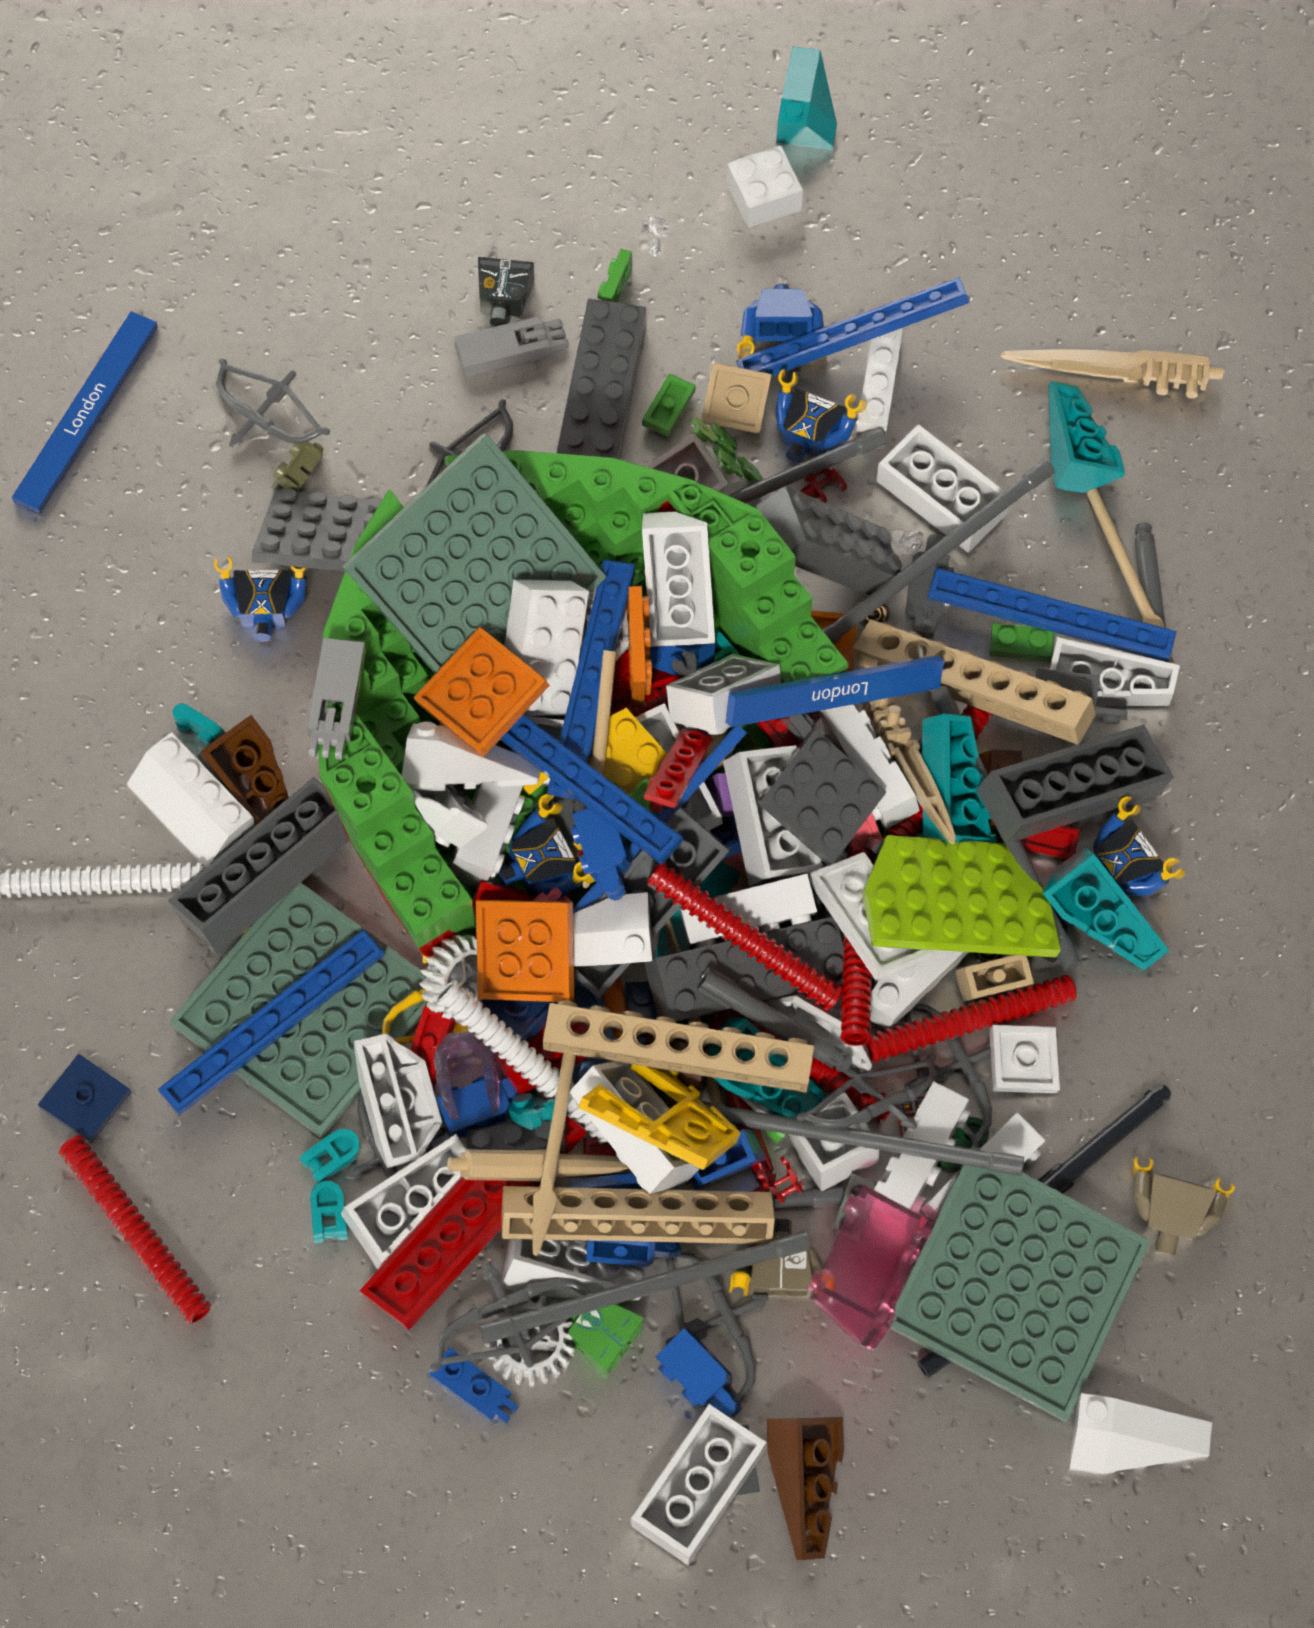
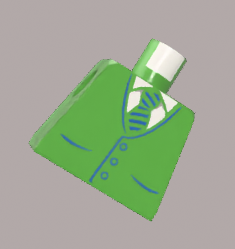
[567,1298,644,1378]

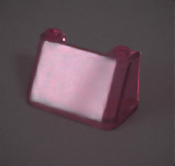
[806,1185,935,1353]

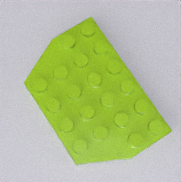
[862,835,1061,957]

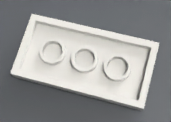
[809,852,933,981]

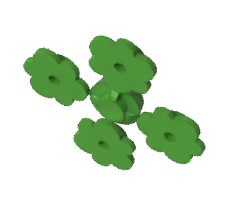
[691,417,763,482]

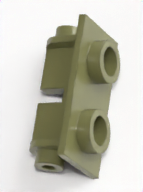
[271,442,324,492]

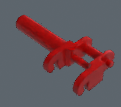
[798,467,847,503]
[750,1156,803,1204]

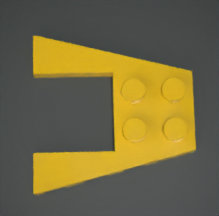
[522,708,668,851]
[578,1064,741,1170]

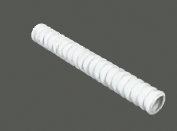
[0,862,205,898]
[437,981,607,1144]

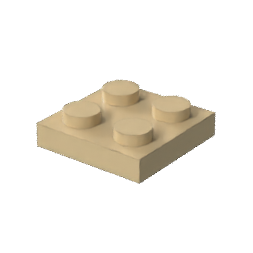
[701,363,772,434]

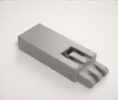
[454,316,569,377]
[307,638,366,760]

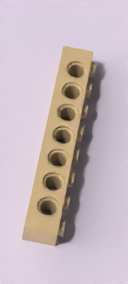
[853,619,1096,745]
[543,1001,814,1093]
[502,1186,775,1244]

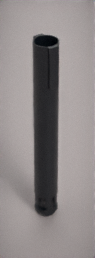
[1038,1083,1171,1194]

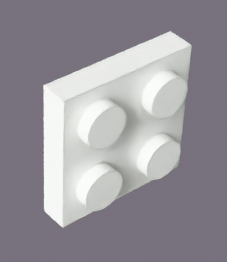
[989,1025,1060,1093]

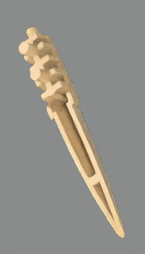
[1000,349,1224,398]
[861,698,956,845]
[447,1149,633,1182]

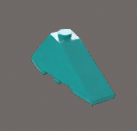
[776,46,837,150]

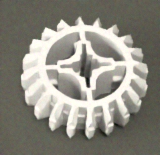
[419,935,481,1023]
[485,1295,575,1387]

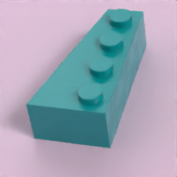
[922,714,997,843]

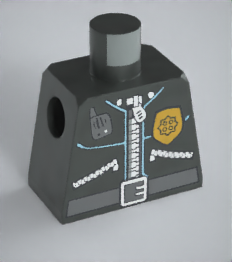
[478,257,534,326]

